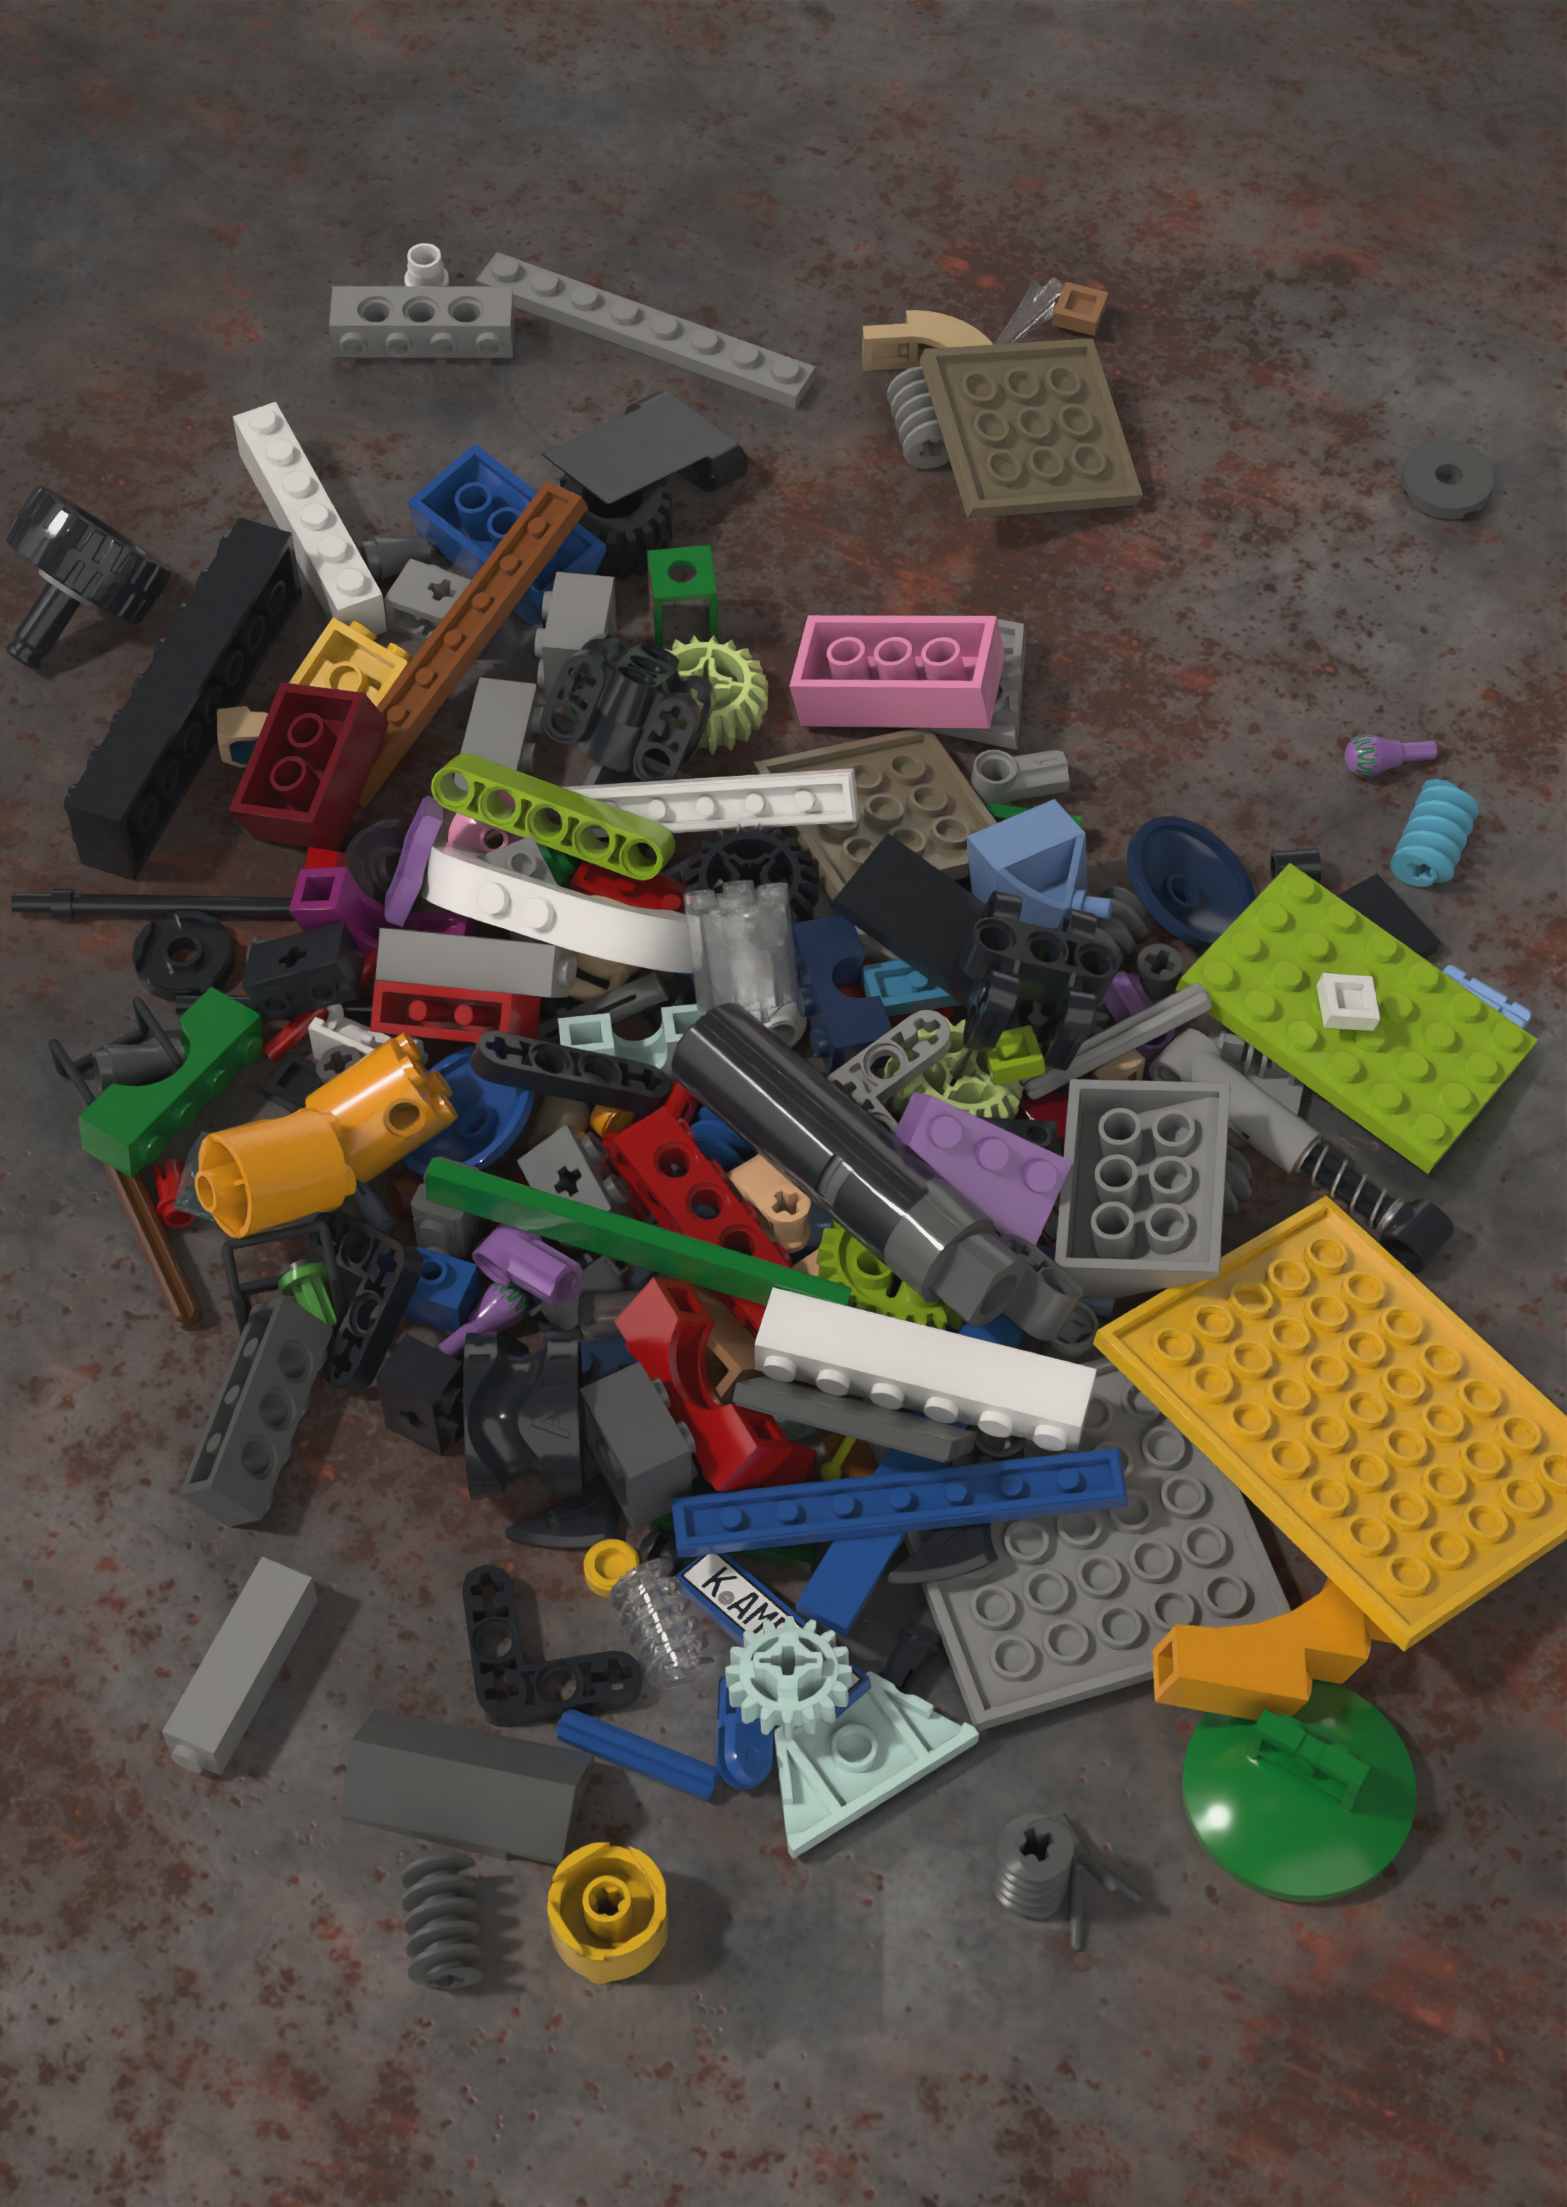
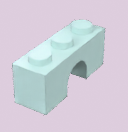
[558,1002,714,1088]

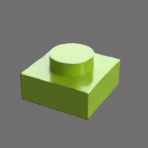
[982,1025,1045,1086]

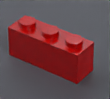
[370,980,541,1043]

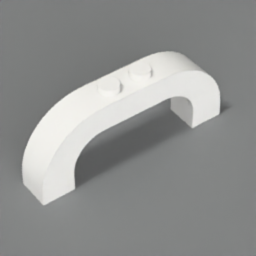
[420,842,714,973]

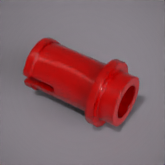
[152,1159,199,1229]

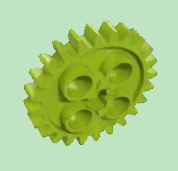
[816,1219,964,1331]

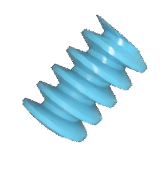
[1390,779,1480,888]

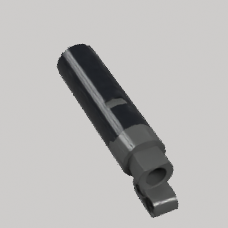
[671,1002,1083,1341]

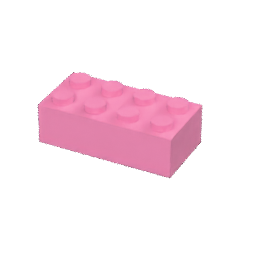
[789,615,1005,728]

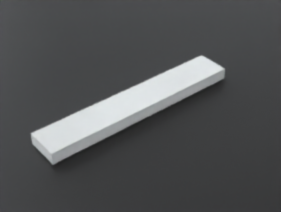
[560,768,859,838]

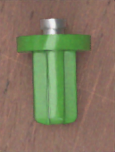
[278,1259,338,1328]

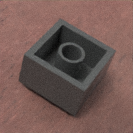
[579,1361,698,1530]

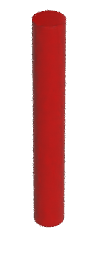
[261,947,378,1064]

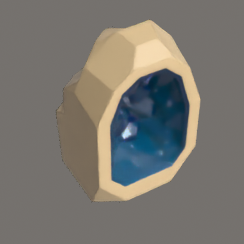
[217,706,268,768]

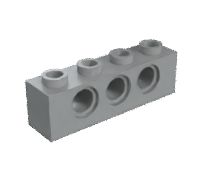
[329,286,515,358]

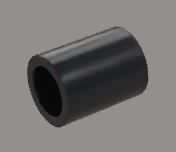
[1270,848,1322,883]

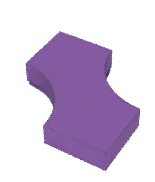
[384,795,443,927]

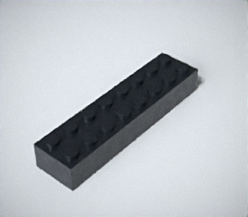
[64,517,302,881]

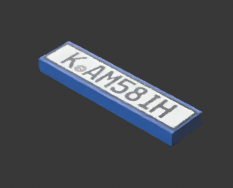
[674,1553,871,1724]

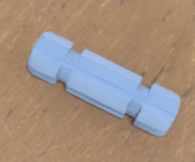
[1443,965,1533,1030]

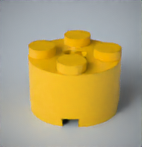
[547,1842,668,1984]

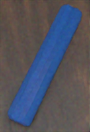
[555,1709,720,1800]

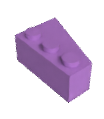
[894,1091,1073,1246]

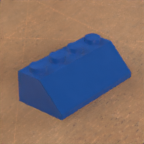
[407,444,607,630]

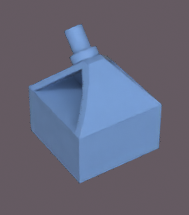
[966,799,1113,929]

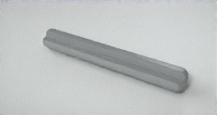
[1020,983,1212,1100]

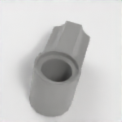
[970,749,1070,806]

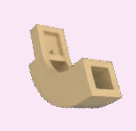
[862,310,994,371]

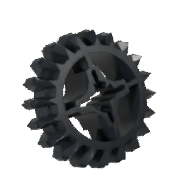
[682,823,819,955]

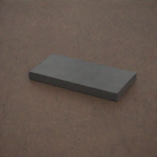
[732,1376,977,1463]

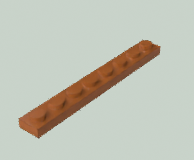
[357,481,589,809]

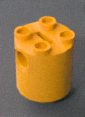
[305,1032,458,1183]
[195,1107,356,1239]

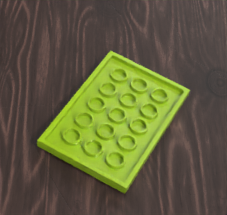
[1175,863,1538,1174]

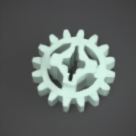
[725,1616,852,1738]

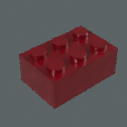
[229,682,389,852]

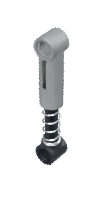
[1149,1028,1454,1274]

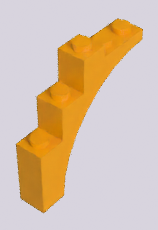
[1152,1577,1395,1721]

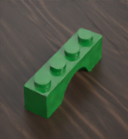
[78,987,263,1178]

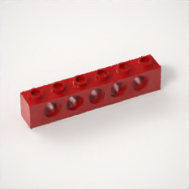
[608,1105,819,1389]

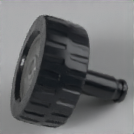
[5,485,171,670]

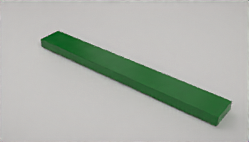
[426,1158,852,1306]

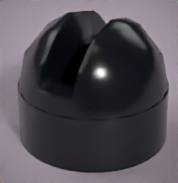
[639,1529,684,1579]

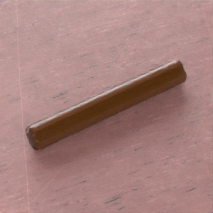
[104,1162,203,1329]

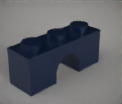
[781,915,892,1076]

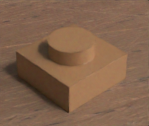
[1052,282,1109,336]

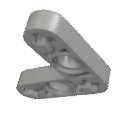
[827,1010,951,1136]

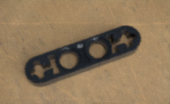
[469,1031,671,1115]

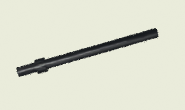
[11,888,294,918]

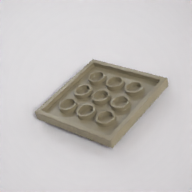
[919,338,1143,519]
[751,728,997,902]

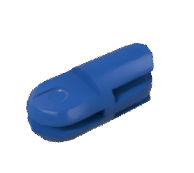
[716,1675,773,1790]

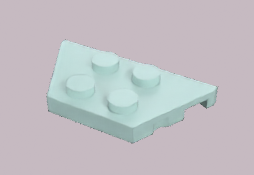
[774,1671,979,1859]

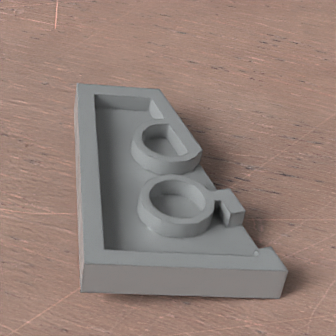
[930,619,1026,750]

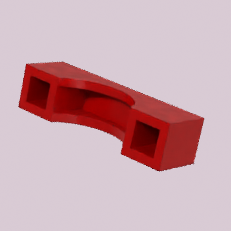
[614,1277,794,1492]

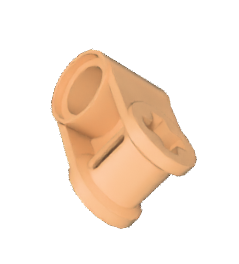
[726,1154,811,1253]

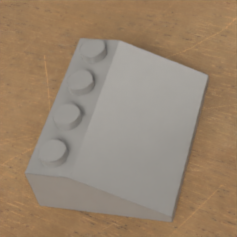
[1055,1079,1231,1299]

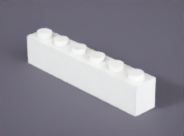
[233,402,387,635]
[754,1287,1097,1452]

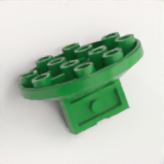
[1181,1679,1416,1902]

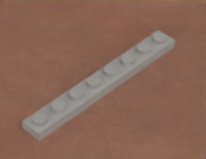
[476,252,816,409]

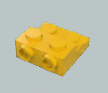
[289,617,413,707]

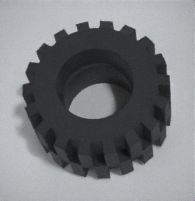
[560,473,673,581]

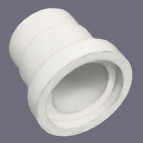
[404,243,449,286]

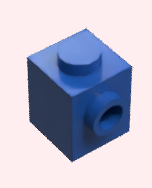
[403,1246,481,1333]

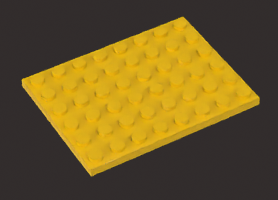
[1093,1195,1567,1652]

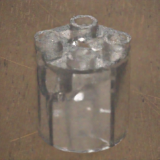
[683,880,800,1024]

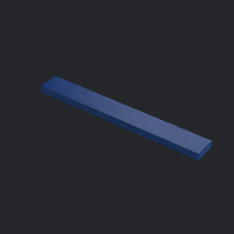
[796,1313,1026,1637]
[671,1448,1128,1558]

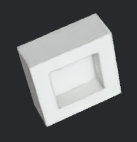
[1316,973,1380,1031]

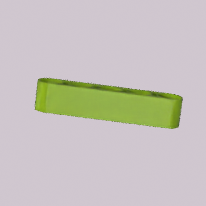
[431,753,676,880]

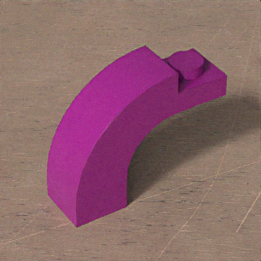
[289,867,476,956]

